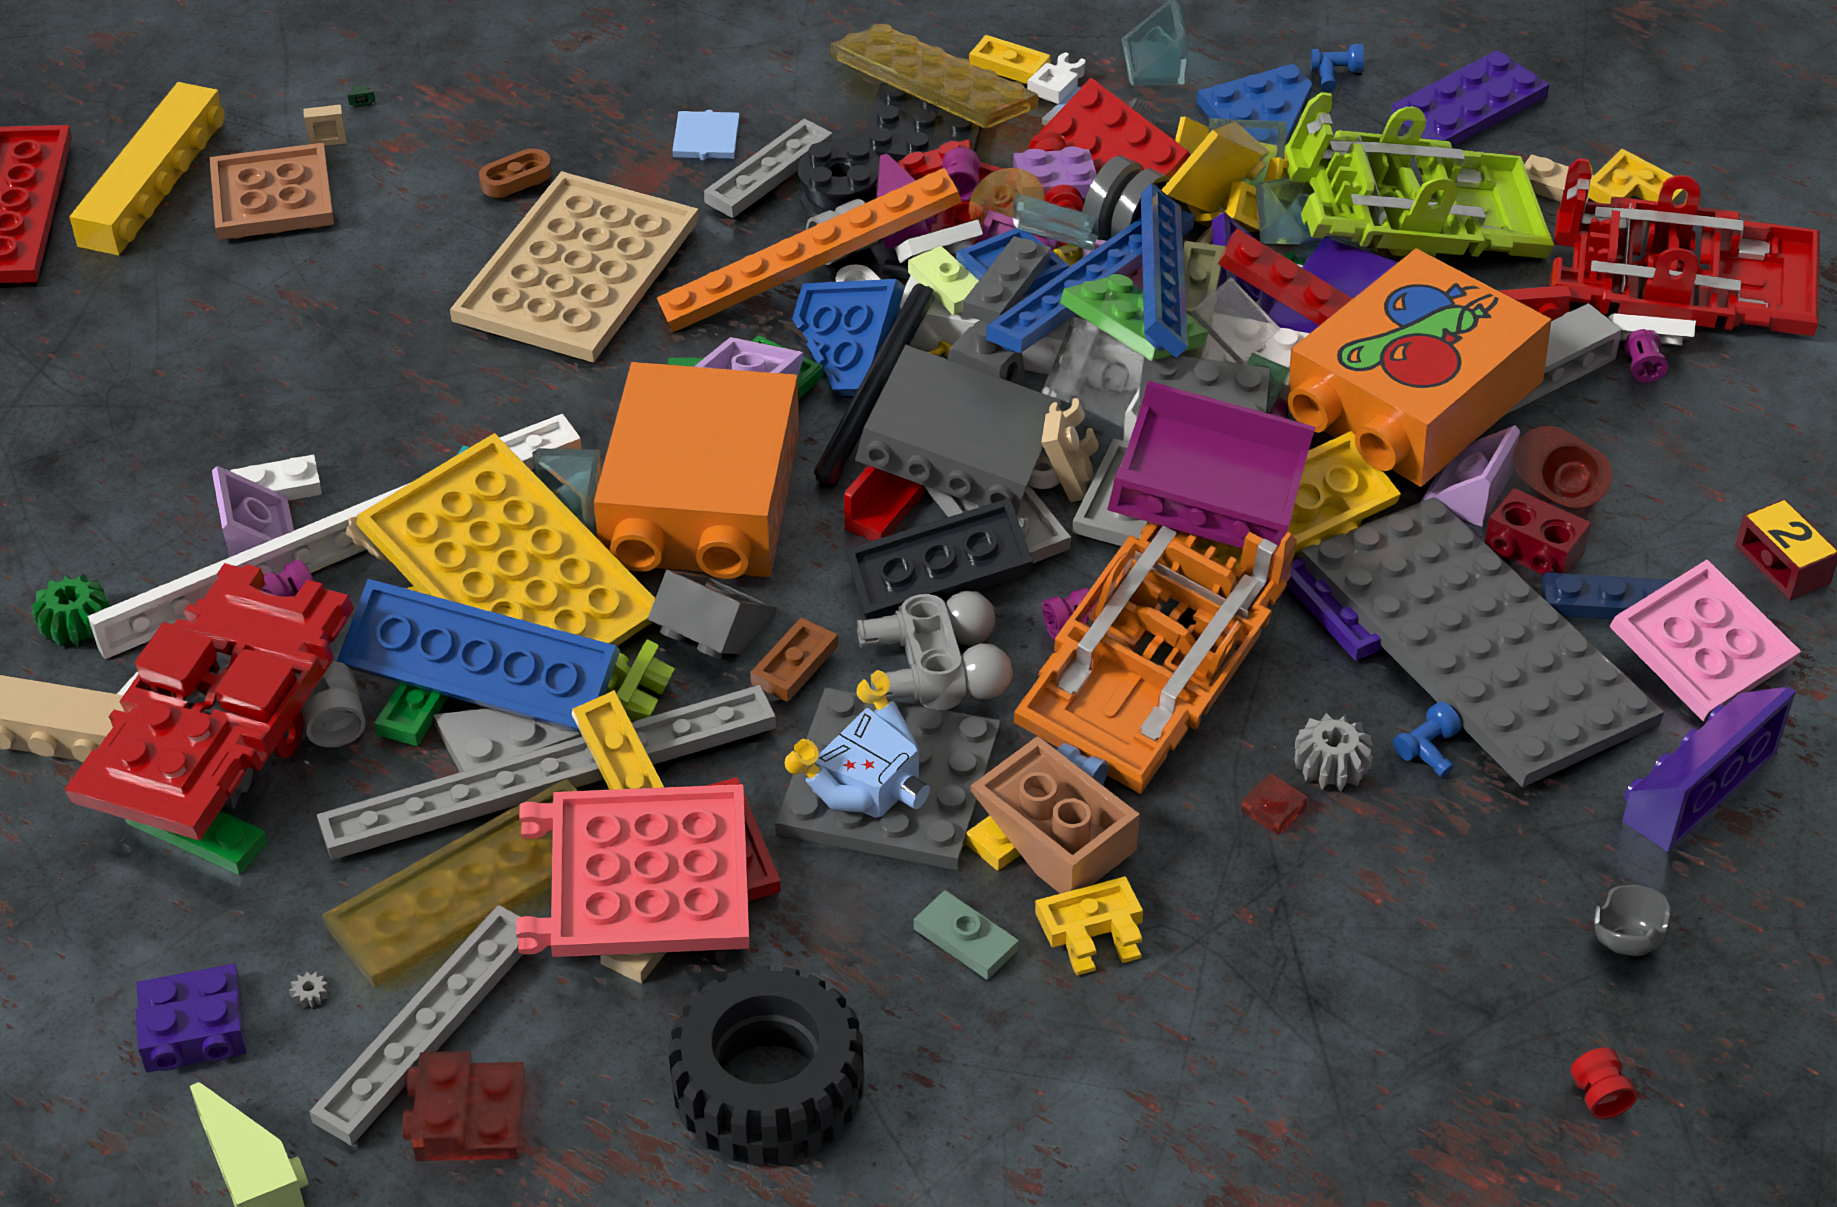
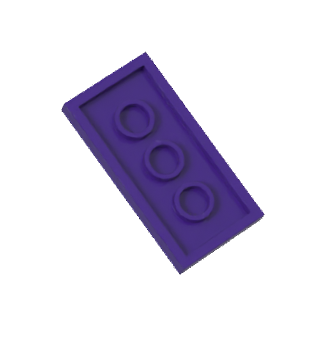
[1391,50,1550,147]

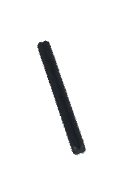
[814,283,935,486]

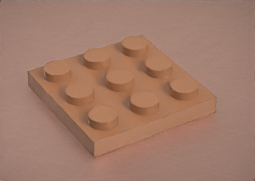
[209,142,334,240]

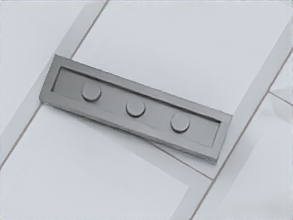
[704,118,833,218]

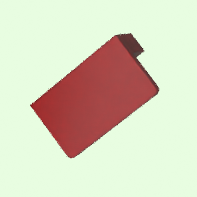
[844,465,925,541]

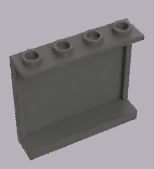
[855,345,1062,515]

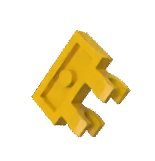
[1035,876,1143,976]

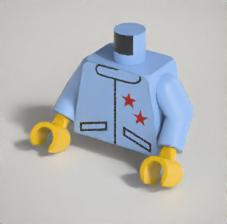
[785,670,930,818]

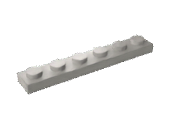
[309,905,523,1146]

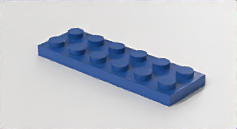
[336,579,620,733]

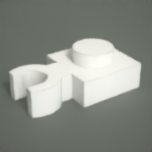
[1027,52,1085,104]

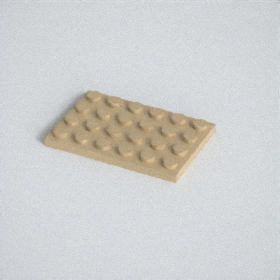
[450,171,699,363]

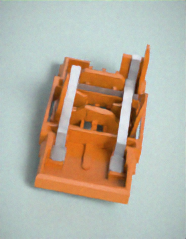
[1013,522,1297,794]

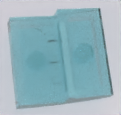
[1013,192,1097,251]

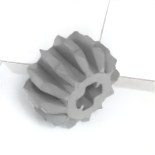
[1294,713,1373,791]

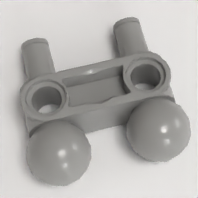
[857,591,1013,710]

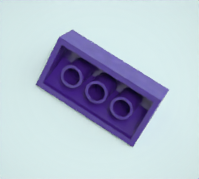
[1622,687,1796,852]

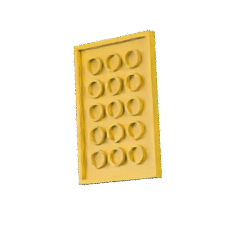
[356,433,655,646]

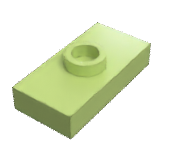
[908,246,979,316]

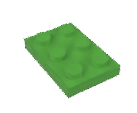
[1060,274,1208,361]

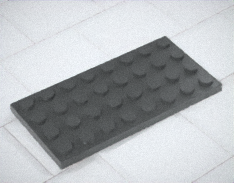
[1299,497,1664,787]

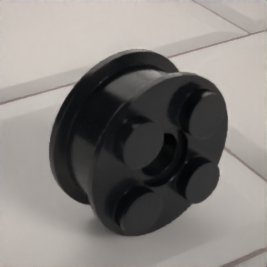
[798,140,880,216]

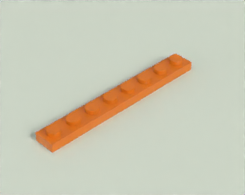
[657,168,962,333]

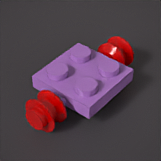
[1013,131,1097,228]

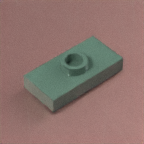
[914,890,1019,980]

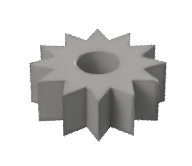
[289,971,330,1010]

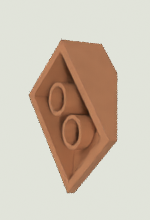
[971,736,1140,894]

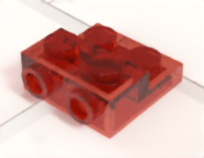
[402,1051,525,1161]

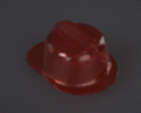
[1514,426,1612,508]

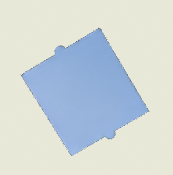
[672,110,740,160]

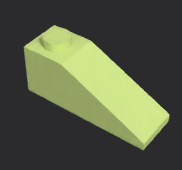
[190,1082,309,1207]

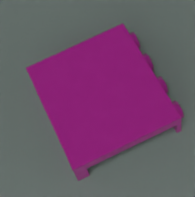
[1107,381,1315,548]

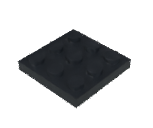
[861,83,989,163]

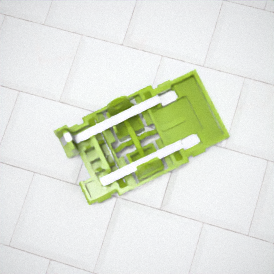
[1284,92,1554,259]

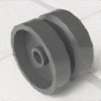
[1082,155,1174,241]

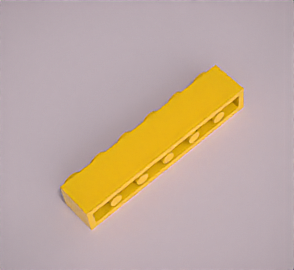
[69,82,225,256]

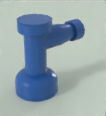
[1310,44,1364,91]
[1393,701,1461,778]

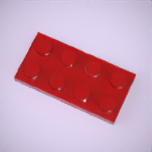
[1040,78,1191,178]

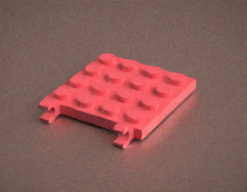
[516,784,749,957]

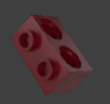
[1485,488,1591,575]

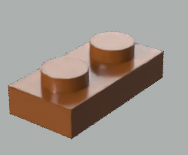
[750,617,838,702]

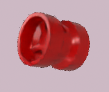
[1570,1047,1638,1119]

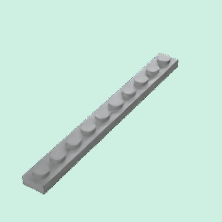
[317,685,776,860]

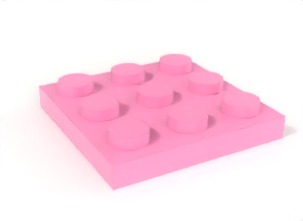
[1610,559,1801,721]

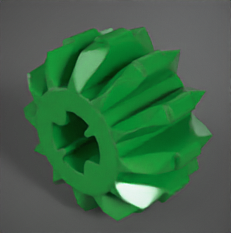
[32,574,111,647]

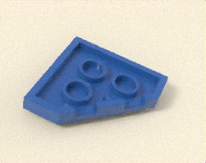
[1197,64,1312,145]
[792,279,905,397]

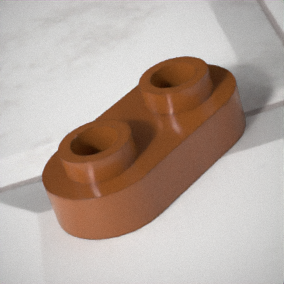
[479,148,552,198]

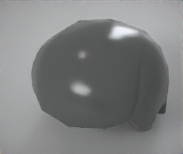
[1594,884,1671,957]

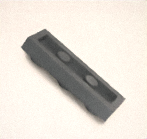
[962,236,1051,323]

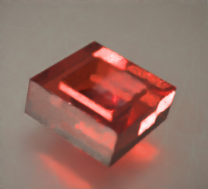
[1241,773,1308,835]

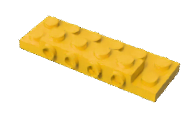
[1140,431,1401,570]

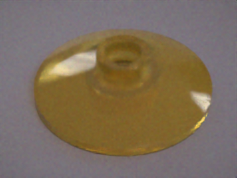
[969,168,1045,228]

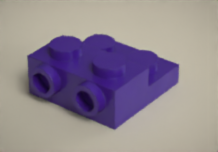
[135,963,247,1073]

